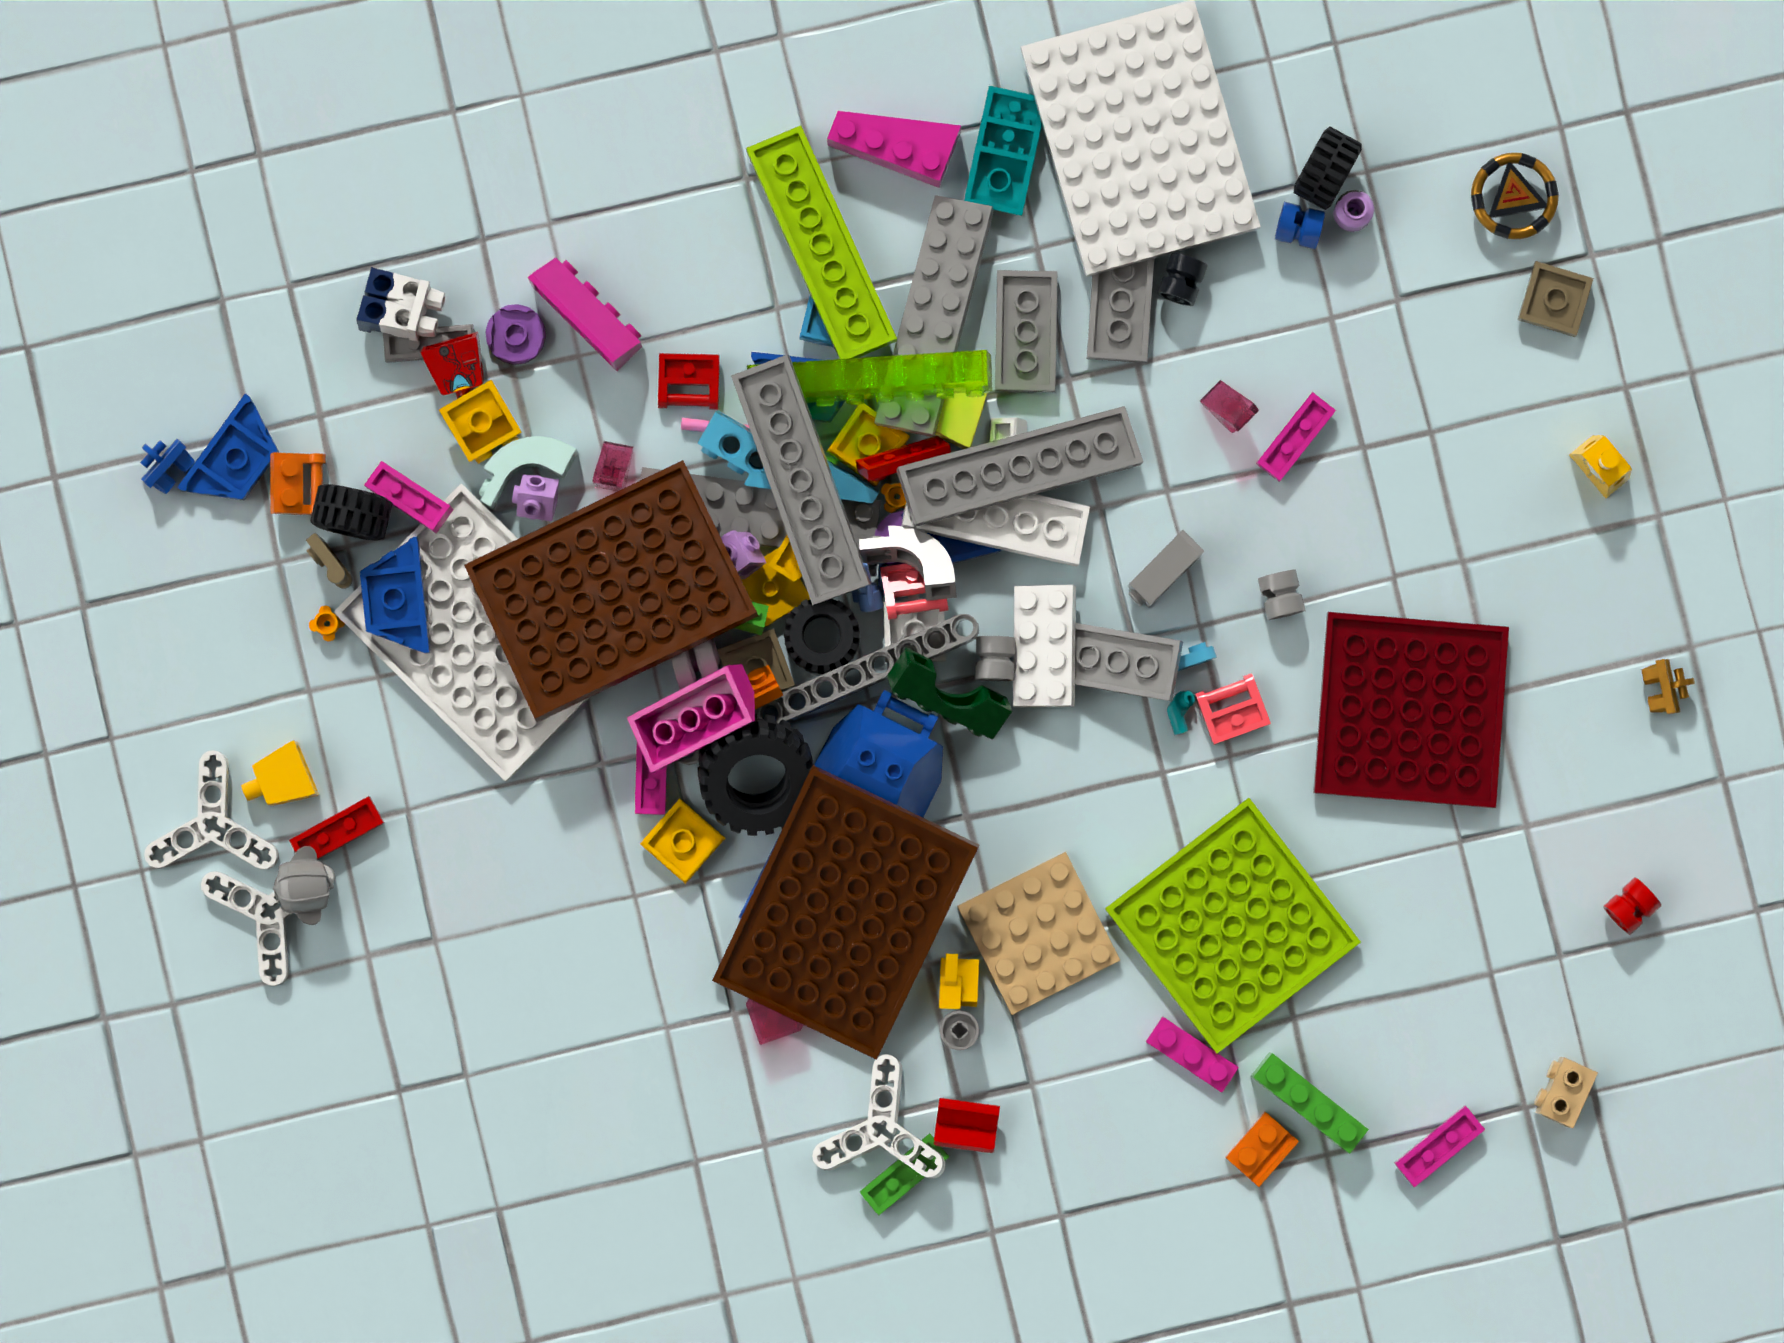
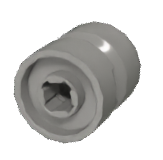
[1258,569,1306,620]
[975,636,1015,681]
[939,1010,979,1050]

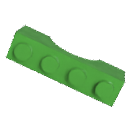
[1251,1052,1369,1154]

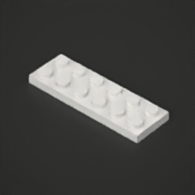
[901,494,1090,567]

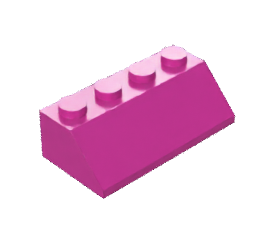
[527,258,642,371]
[627,664,755,773]

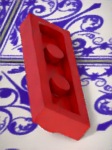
[855,436,951,481]
[289,796,385,860]

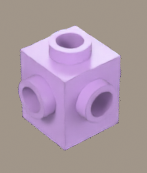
[512,474,559,521]
[721,530,767,579]

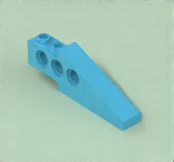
[698,410,880,503]

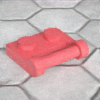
[880,563,948,620]
[1195,673,1271,745]

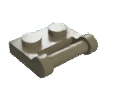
[306,533,353,589]

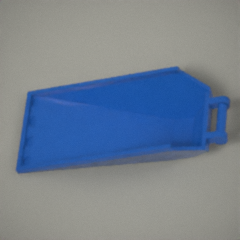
[739,689,943,918]

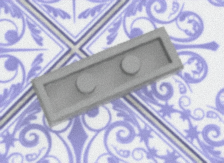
[383,324,474,363]

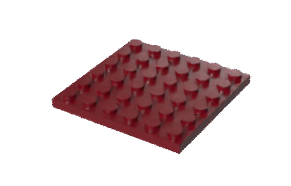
[1313,612,1509,808]

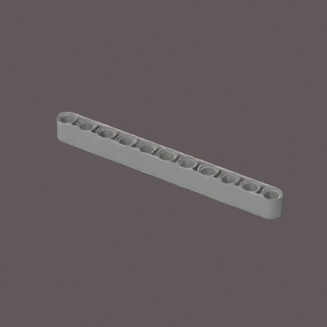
[678,614,979,765]

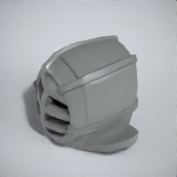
[273,846,334,925]

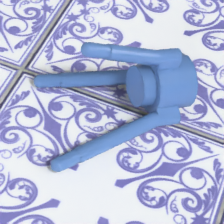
[851,563,885,612]

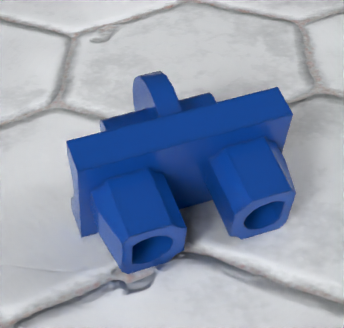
[140,439,195,494]

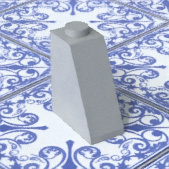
[1128,530,1204,607]

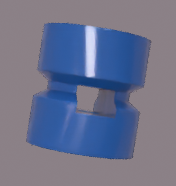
[1275,201,1325,250]

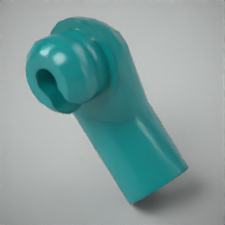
[1167,691,1195,736]

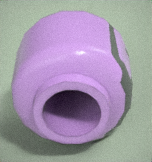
[1333,190,1374,232]

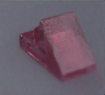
[1200,380,1259,433]

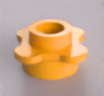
[881,482,906,513]
[309,606,345,642]

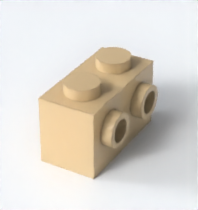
[1534,1057,1598,1128]

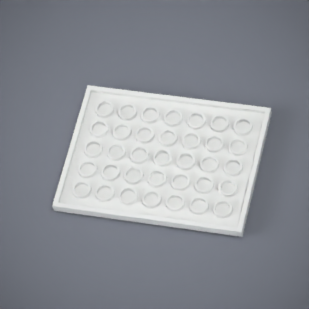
[1021,0,1261,277]
[334,483,589,782]

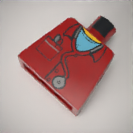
[421,332,484,399]

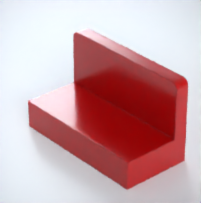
[933,1098,1000,1153]

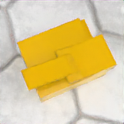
[939,953,979,1009]

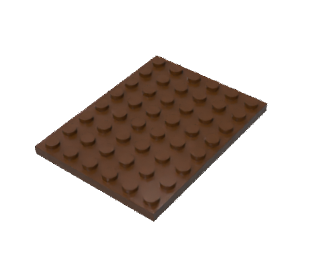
[464,460,758,722]
[712,765,980,1060]

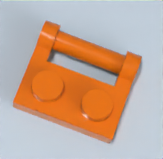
[270,452,326,515]

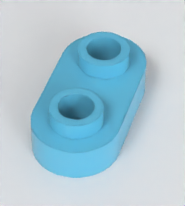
[1178,642,1217,671]

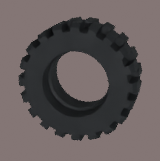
[697,713,814,836]

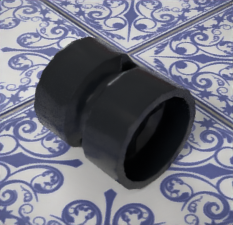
[1157,253,1208,306]

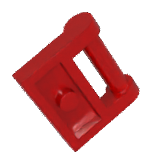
[658,353,720,410]

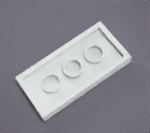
[1013,585,1076,707]

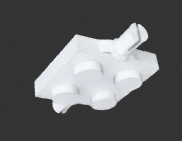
[883,594,946,663]

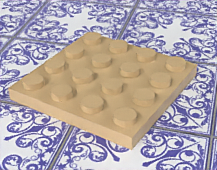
[957,852,1120,1015]

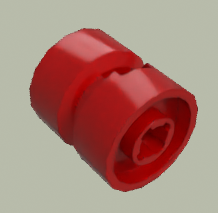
[1603,877,1662,935]

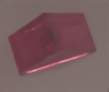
[592,441,633,491]
[746,999,804,1045]

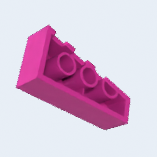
[827,111,961,188]

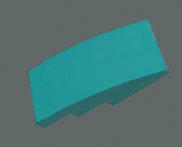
[964,86,1042,216]

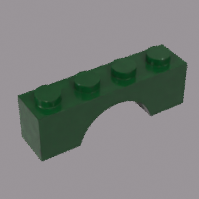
[887,647,1012,740]

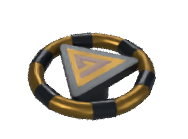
[1471,153,1559,239]

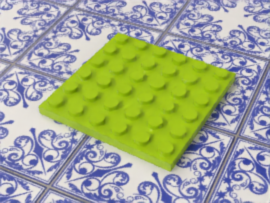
[1105,798,1361,1054]

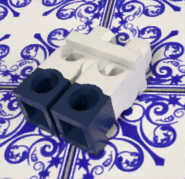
[356,267,446,342]

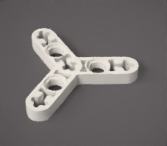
[144,750,279,869]
[201,864,335,986]
[812,1054,945,1179]

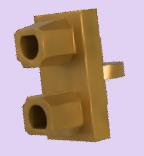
[1641,659,1695,714]

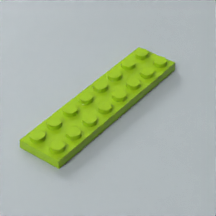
[746,125,897,365]

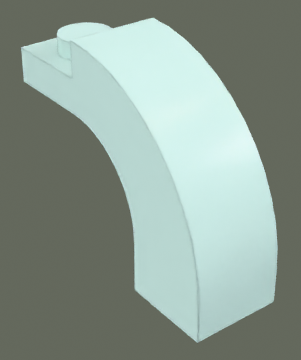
[479,436,578,510]

